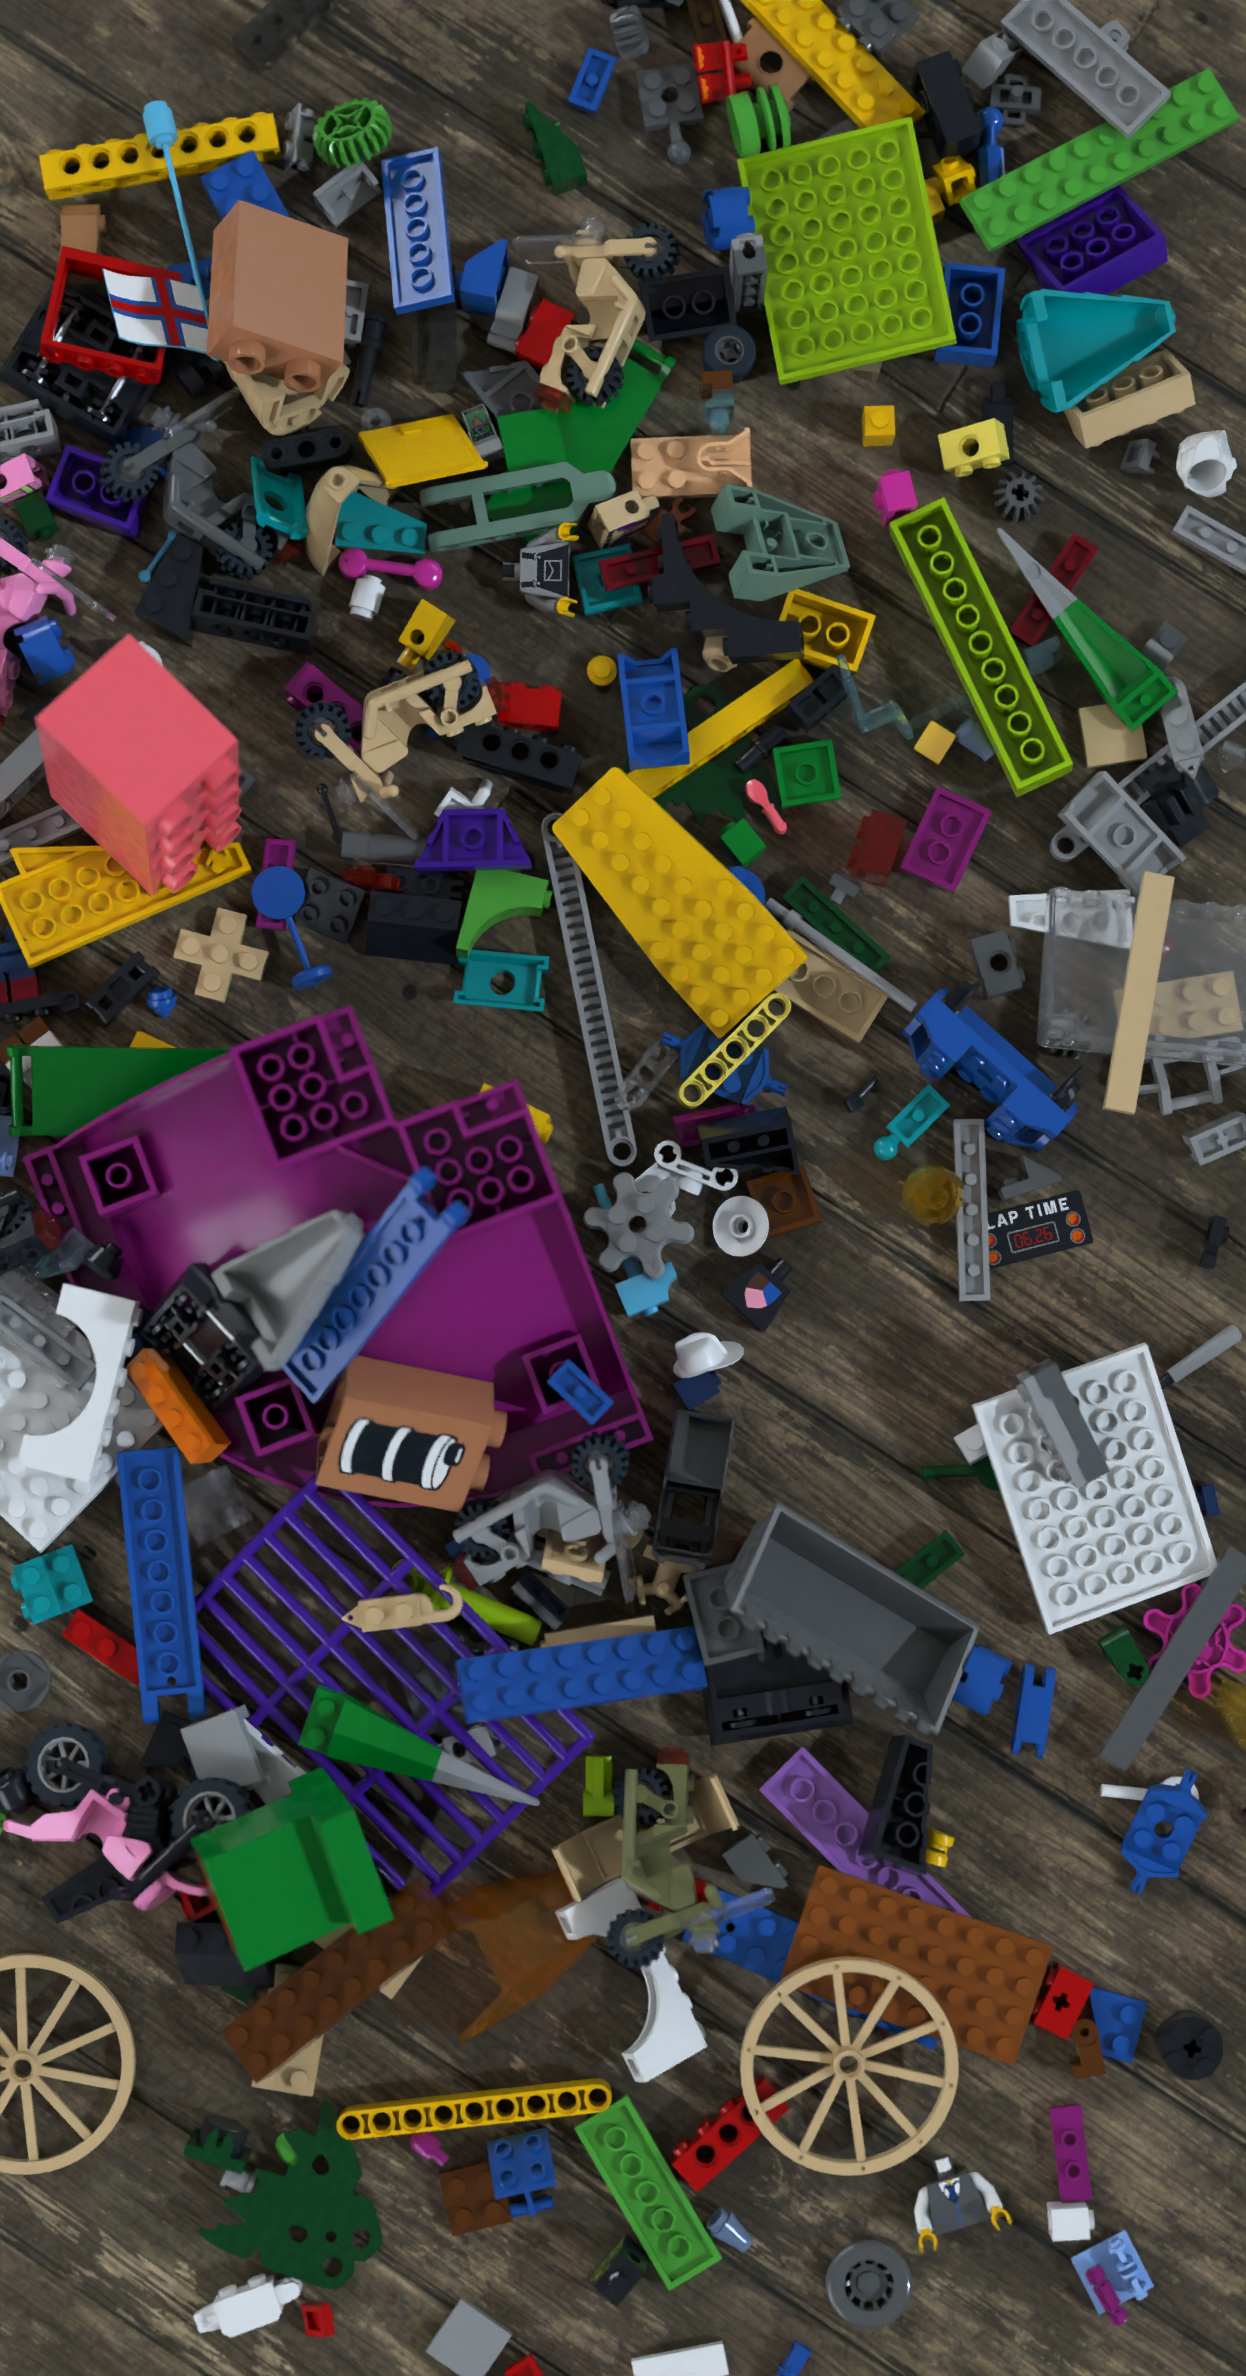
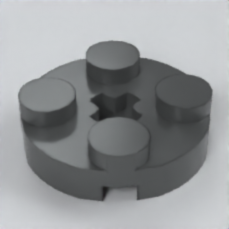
[0,1649,53,1712]

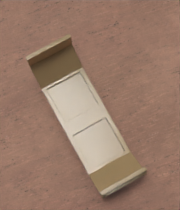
[552,1773,740,1902]

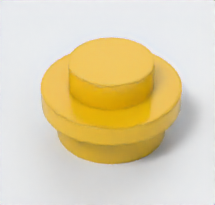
[587,656,617,686]

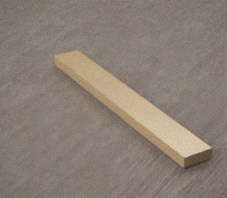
[1103,871,1175,1115]

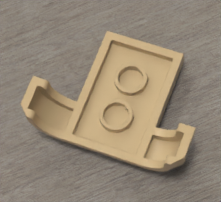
[535,1512,646,1583]

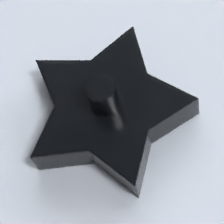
[19,698,49,730]

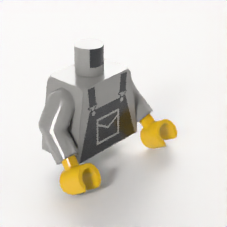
[502,522,579,618]

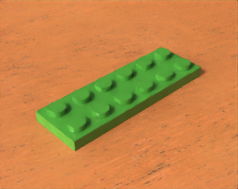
[574,2093,722,2291]

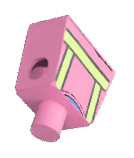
[0,453,51,510]

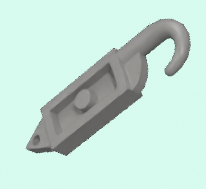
[1161,676,1205,779]

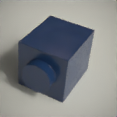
[673,1370,722,1411]

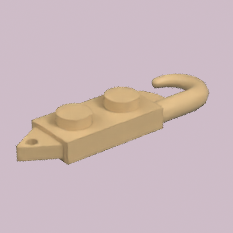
[342,1584,463,1632]

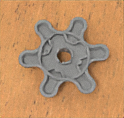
[583,1172,694,1280]

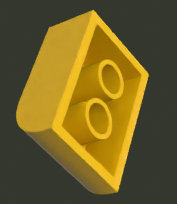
[779,589,876,675]

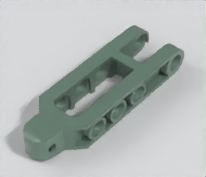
[419,462,616,552]

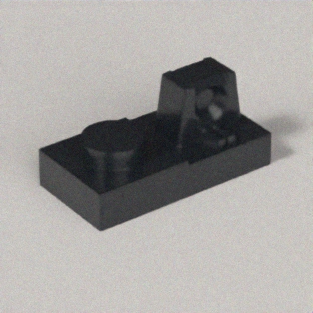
[509,1570,573,1631]

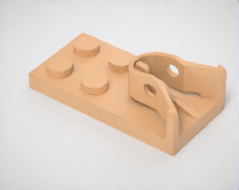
[631,427,753,499]

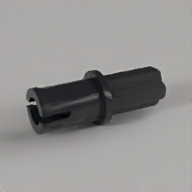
[732,724,787,775]

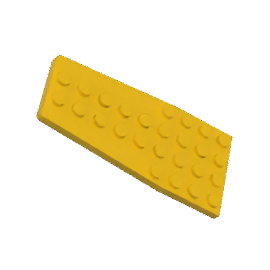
[552,767,810,1039]

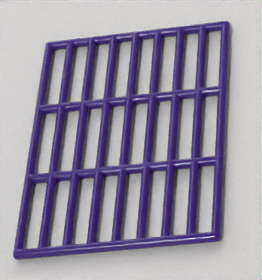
[195,1473,595,1897]

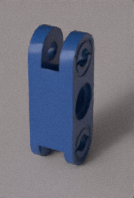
[1010,1663,1056,1759]

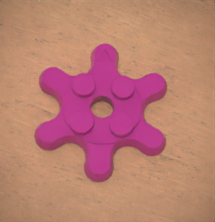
[1143,1583,1246,1698]

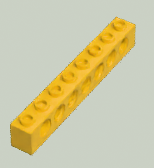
[39,112,282,201]

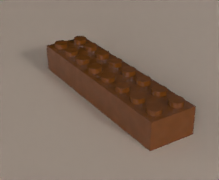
[221,1877,458,2083]

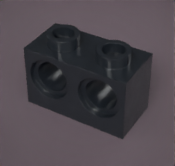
[787,664,853,734]

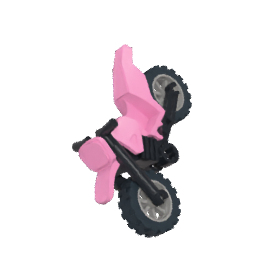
[3,1723,256,1911]

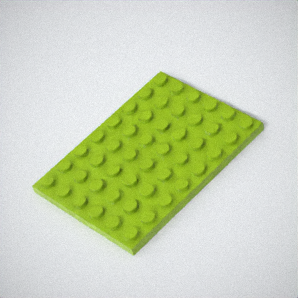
[737,116,957,385]

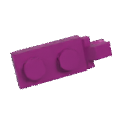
[673,1104,757,1148]

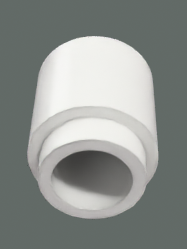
[349,575,385,622]

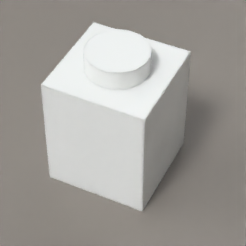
[1047,2200,1095,2241]

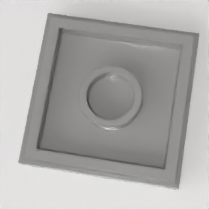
[426,2297,512,2376]

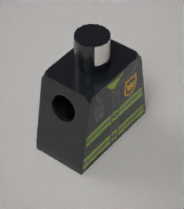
[588,2234,649,2307]

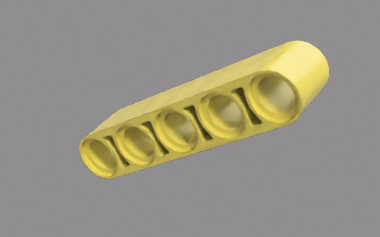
[676,993,791,1109]

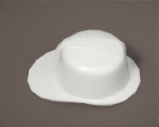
[673,1332,744,1378]

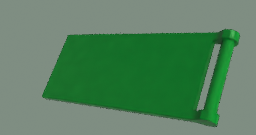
[486,339,677,542]
[7,1044,230,1137]

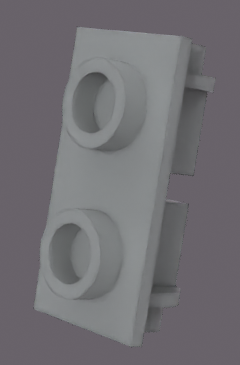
[282,103,317,171]

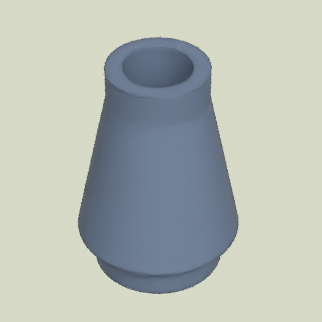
[953,717,995,761]
[706,2207,753,2253]

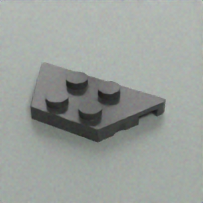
[462,360,550,421]

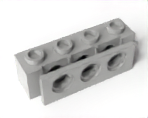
[0,399,62,465]

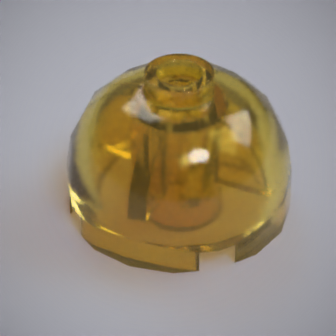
[902,1164,964,1226]

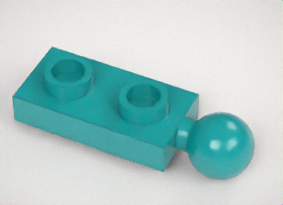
[874,1084,950,1160]

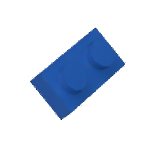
[568,47,617,116]
[547,1358,614,1425]

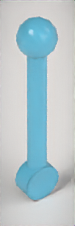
[139,529,179,583]

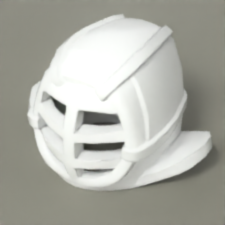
[1176,430,1237,497]

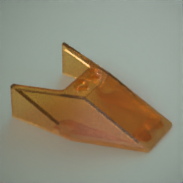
[442,1871,600,2045]

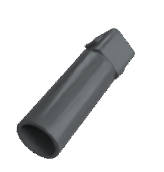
[341,830,428,865]

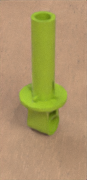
[392,1559,542,1646]

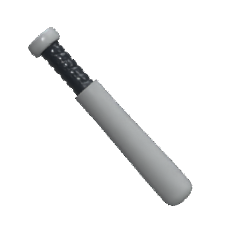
[1158,1325,1242,1390]

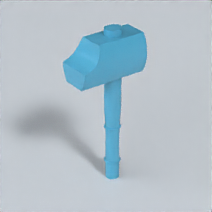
[592,1183,677,1318]

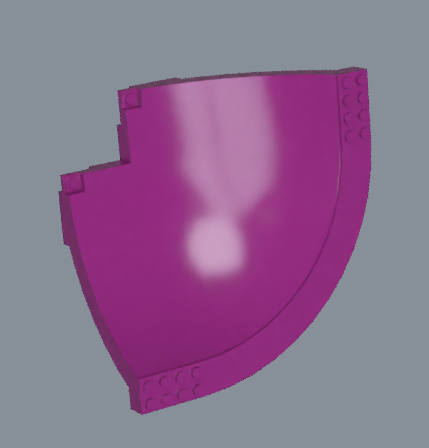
[23,1005,654,1508]

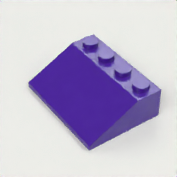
[1016,185,1168,295]

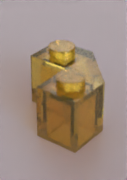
[1215,1678,1246,1750]

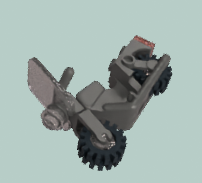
[100,387,304,581]

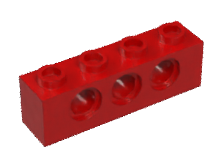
[671,2074,790,2193]

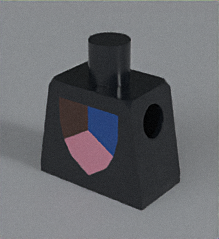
[720,1257,793,1333]

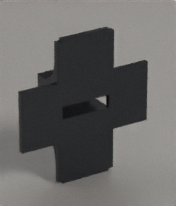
[1139,759,1219,847]

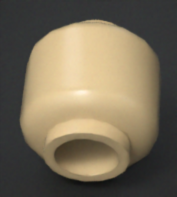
[702,635,738,672]

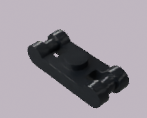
[83,951,160,1027]

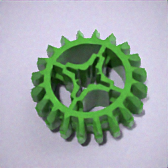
[312,98,393,169]

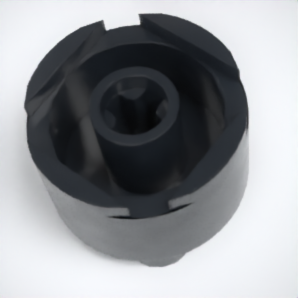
[1155,2010,1223,2080]

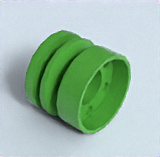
[726,83,791,158]

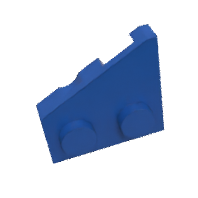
[1089,1986,1147,2063]

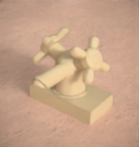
[635,1543,702,1616]

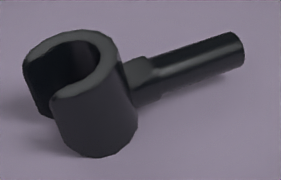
[844,1076,879,1113]

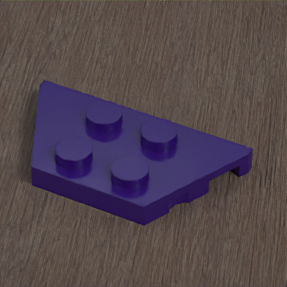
[414,808,532,872]

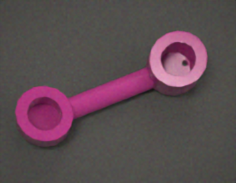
[338,548,442,590]

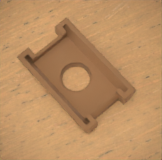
[733,17,816,112]

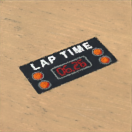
[988,1191,1093,1270]

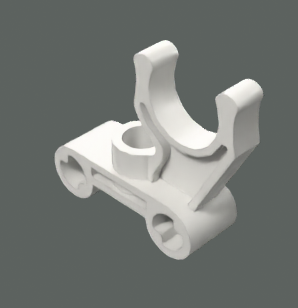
[635,1140,738,1217]

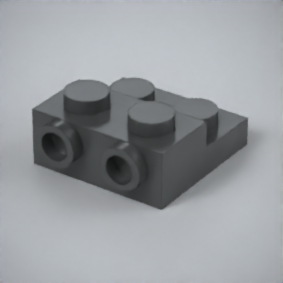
[836,0,919,59]

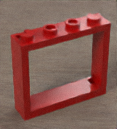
[40,245,182,384]

